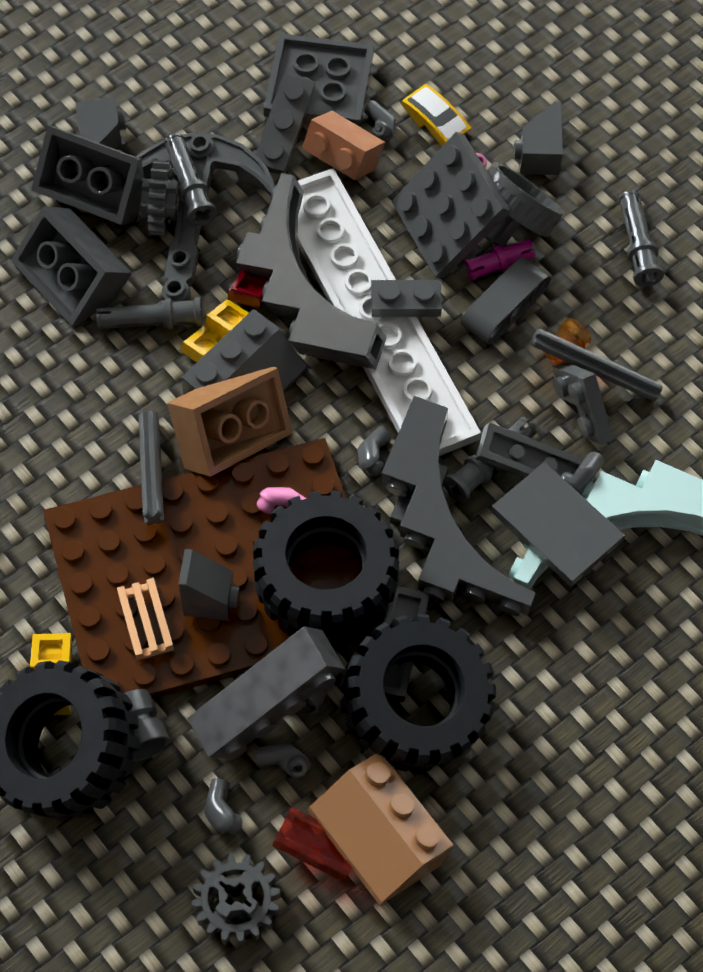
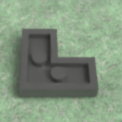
[552,361,614,445]

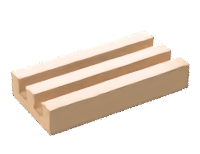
[117,578,174,660]

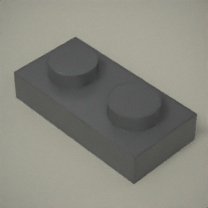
[371,280,442,317]

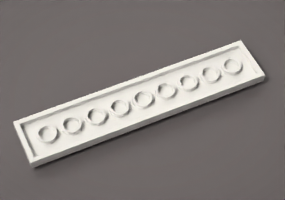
[297,168,481,456]

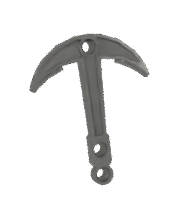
[136,133,274,302]

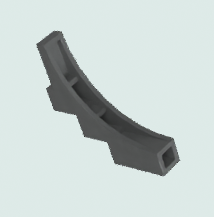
[236,173,387,370]
[382,396,536,616]

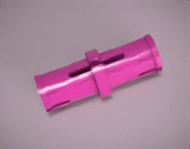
[464,238,536,281]

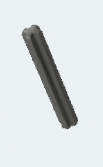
[531,329,663,401]
[139,410,164,525]

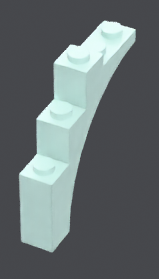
[508,460,703,589]

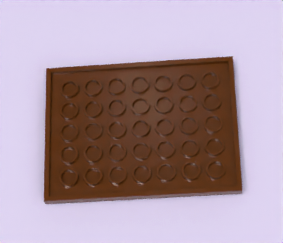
[43,438,385,699]

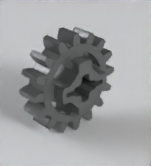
[140,160,179,236]
[191,854,281,946]

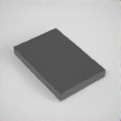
[491,462,625,587]

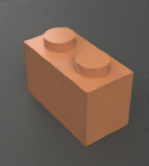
[302,111,385,180]

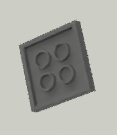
[263,33,374,127]
[391,132,511,279]

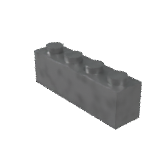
[187,626,345,761]

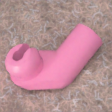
[257,487,307,514]

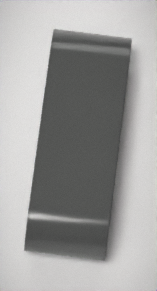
[461,257,551,345]

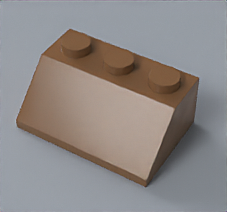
[308,753,453,905]

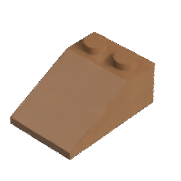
[167,367,293,477]

